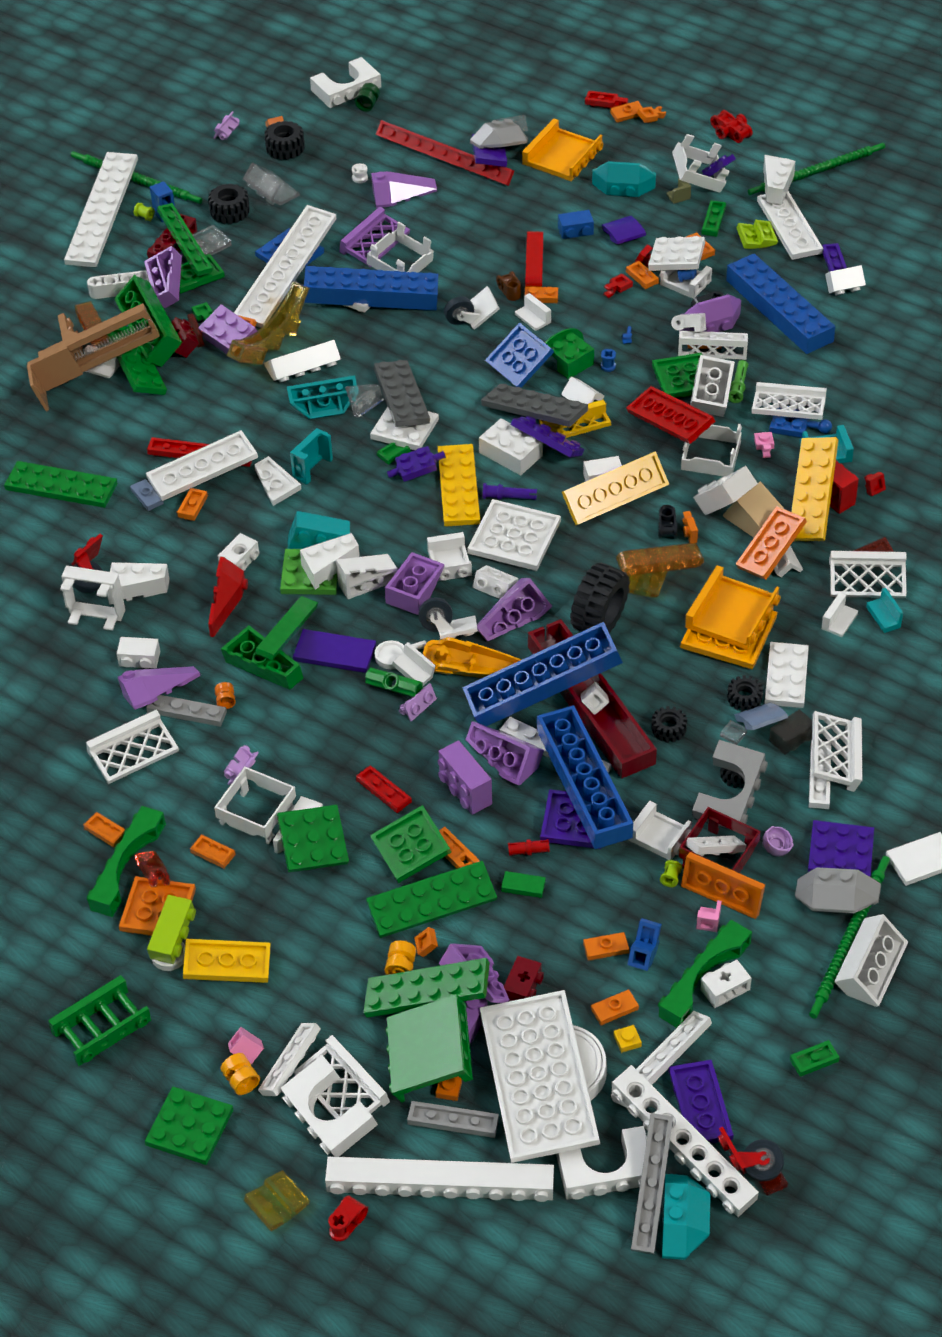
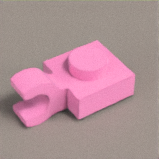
[754,432,774,458]

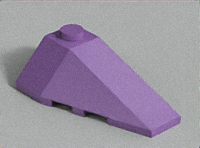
[371,171,437,208]
[477,578,552,641]
[118,666,200,710]
[466,721,544,785]
[439,943,509,1003]

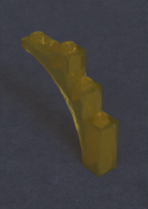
[227,281,309,365]

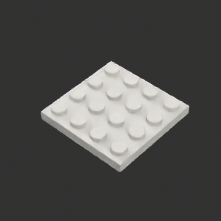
[467,499,561,571]

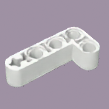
[87,271,150,299]

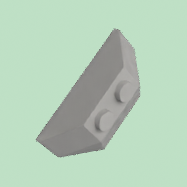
[470,119,528,149]
[795,867,881,913]

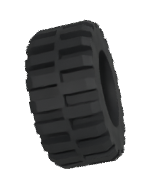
[570,562,630,633]

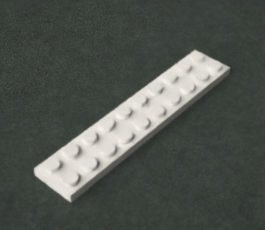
[64,152,138,267]
[234,205,336,329]

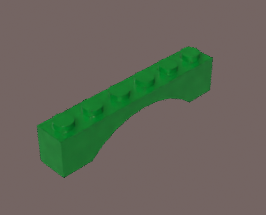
[87,806,166,917]
[658,920,752,1028]

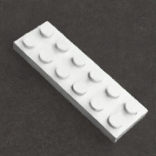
[757,191,823,260]
[146,430,258,501]

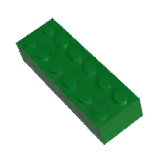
[115,275,182,367]

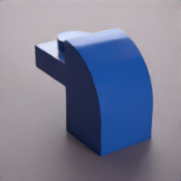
[627,918,662,971]

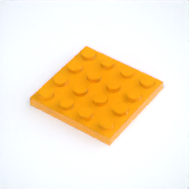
[680,611,777,670]

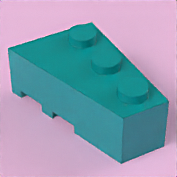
[288,511,350,549]

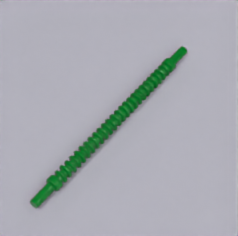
[748,143,885,195]
[71,151,203,204]
[809,856,890,1019]

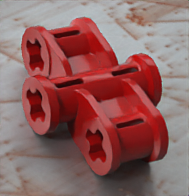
[710,110,753,143]

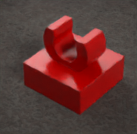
[634,244,653,267]
[864,472,886,496]

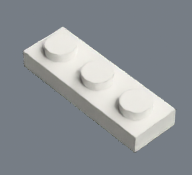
[686,836,746,856]

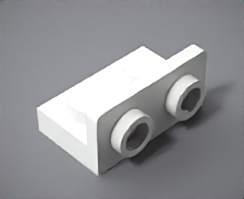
[473,565,519,599]

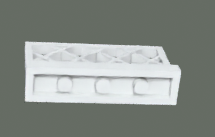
[752,382,827,420]
[829,551,906,598]
[86,709,179,784]
[812,711,862,792]
[294,1035,390,1119]

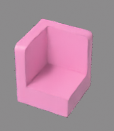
[696,900,722,932]
[228,1027,264,1064]

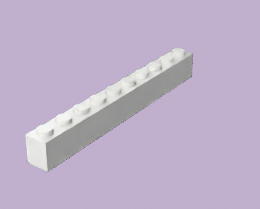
[325,1157,554,1202]

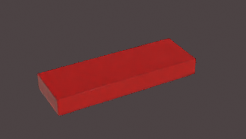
[356,765,412,813]

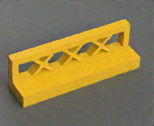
[539,399,611,438]

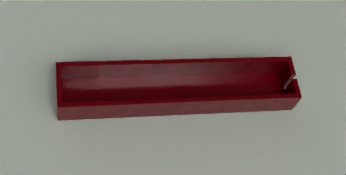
[528,619,657,779]

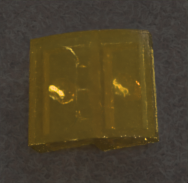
[626,559,668,597]
[244,1170,310,1231]

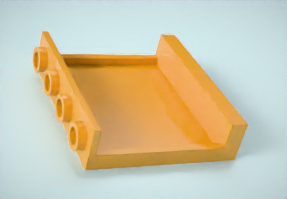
[522,118,603,181]
[685,565,781,650]

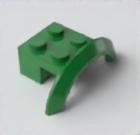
[544,328,594,380]

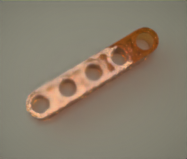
[74,301,109,347]
[616,543,704,575]

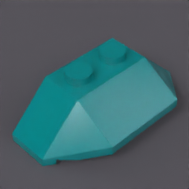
[592,161,656,197]
[287,375,358,420]
[662,1174,710,1260]

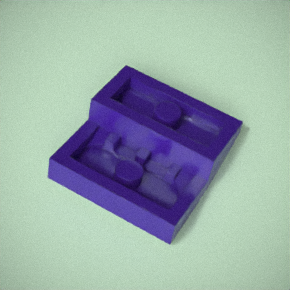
[602,216,646,245]

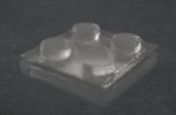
[193,225,232,256]

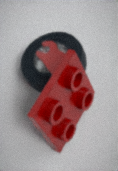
[71,534,103,593]
[718,1126,784,1181]

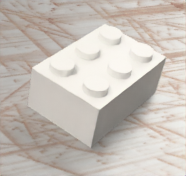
[690,355,735,417]
[479,419,543,476]

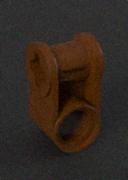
[496,271,521,301]

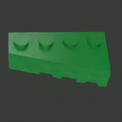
[221,625,304,690]

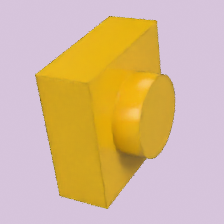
[614,1025,642,1053]

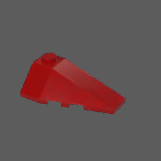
[208,557,248,637]

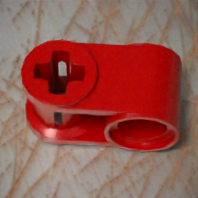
[328,1195,368,1241]

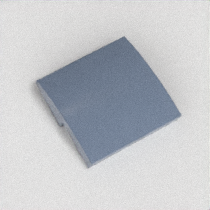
[734,703,788,730]

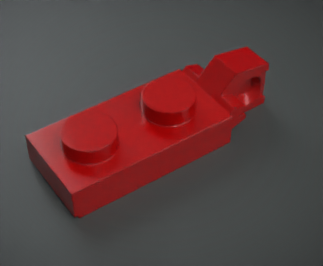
[585,91,628,108]

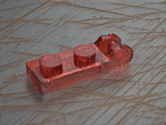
[135,851,170,887]

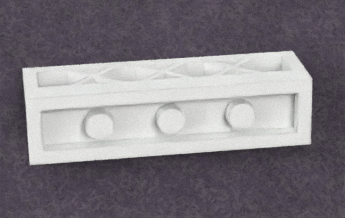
[678,330,748,360]

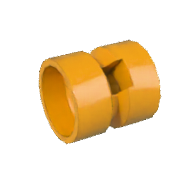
[385,940,416,975]
[221,1053,260,1095]

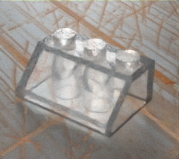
[243,163,300,205]

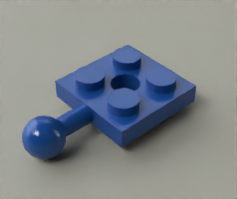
[769,406,832,438]

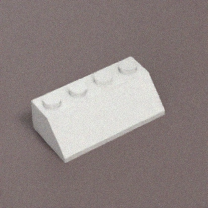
[264,340,340,382]
[834,914,908,1007]

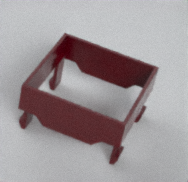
[679,807,761,873]

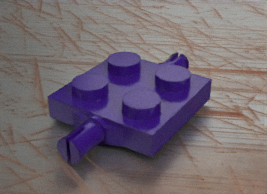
[387,446,446,482]

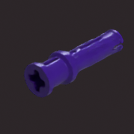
[482,483,537,500]

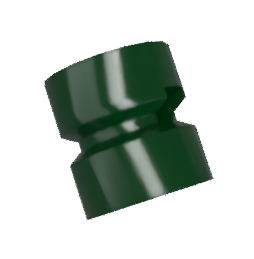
[355,83,380,112]

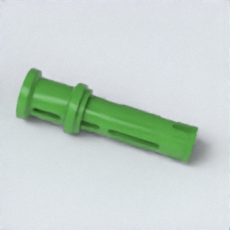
[728,360,748,403]

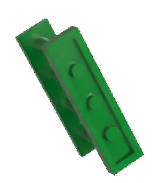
[48,975,151,1066]

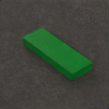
[701,200,726,237]

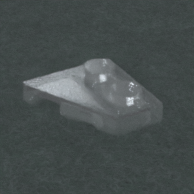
[345,384,384,417]

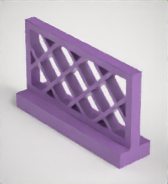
[339,207,410,267]

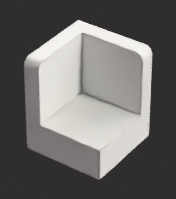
[581,682,609,715]

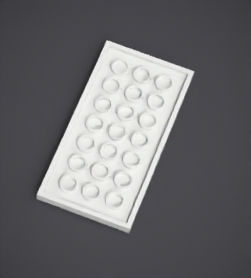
[480,990,600,1163]

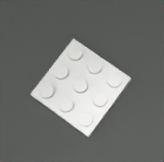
[648,236,705,271]
[370,407,439,450]

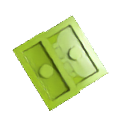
[736,219,778,249]

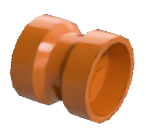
[215,682,236,709]

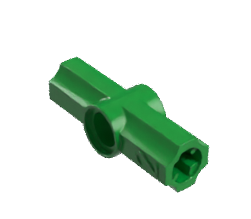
[365,667,423,697]

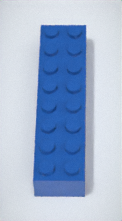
[726,254,836,354]
[303,266,438,310]
[462,622,623,726]
[537,705,633,849]

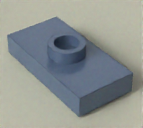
[130,479,164,511]

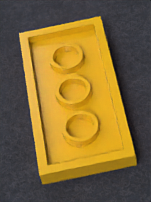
[183,939,270,983]

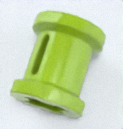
[133,203,155,221]
[660,860,682,887]

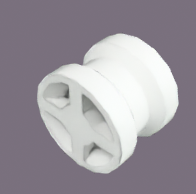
[352,163,368,183]

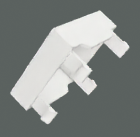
[672,134,729,193]
[367,222,434,273]
[681,424,742,476]
[60,566,125,631]
[214,766,296,844]

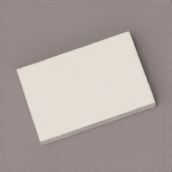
[886,832,942,886]

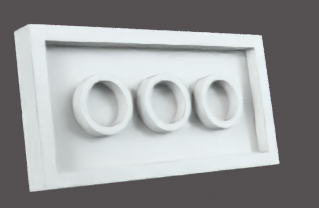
[765,642,809,708]

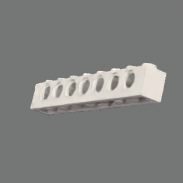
[612,1065,759,1217]

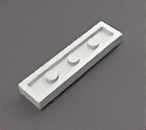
[809,740,831,809]
[258,1023,321,1096]

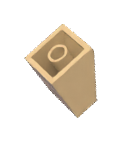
[723,481,784,537]

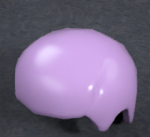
[763,826,793,857]

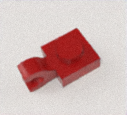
[604,274,633,298]

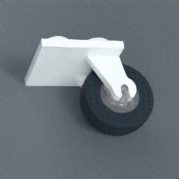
[444,286,500,330]
[419,597,478,639]

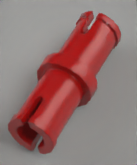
[508,839,550,856]

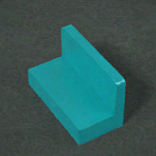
[866,588,903,633]

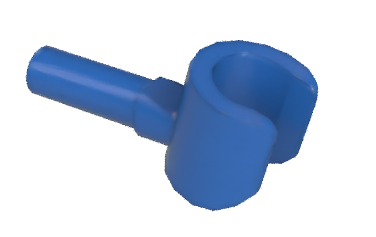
[622,326,632,344]

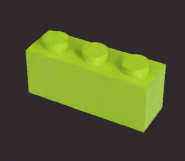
[147,895,196,964]

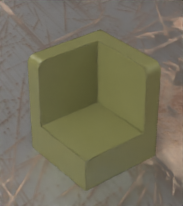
[667,178,691,204]

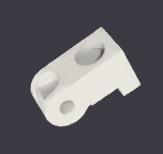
[671,313,706,332]

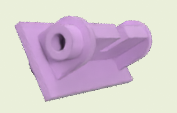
[214,111,240,140]
[399,683,437,721]
[224,745,259,785]

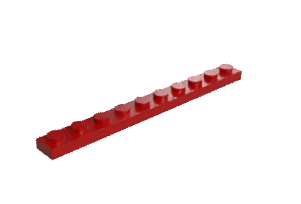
[376,120,514,186]

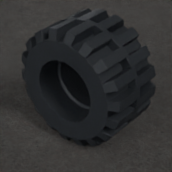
[264,121,305,160]
[208,184,250,224]

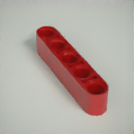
[525,231,543,287]

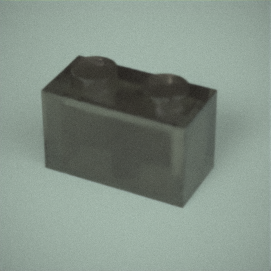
[769,709,812,755]

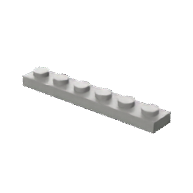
[631,1113,673,1254]

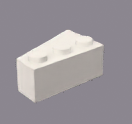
[763,155,796,205]
[693,466,758,515]
[300,533,359,589]
[336,554,397,599]
[107,563,169,605]

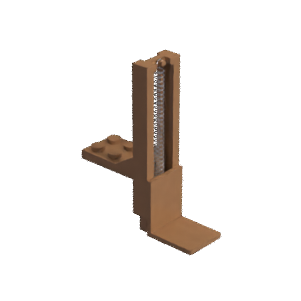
[27,303,160,412]

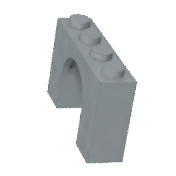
[692,740,768,829]

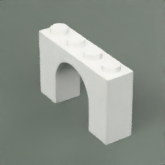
[310,57,381,108]
[280,1055,378,1157]
[556,1126,647,1200]

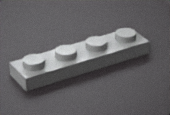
[147,695,227,727]
[407,1101,499,1138]

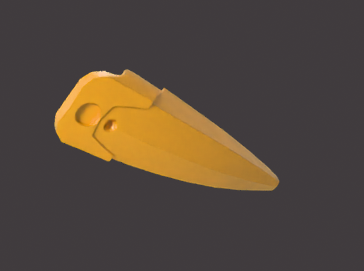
[423,637,522,678]

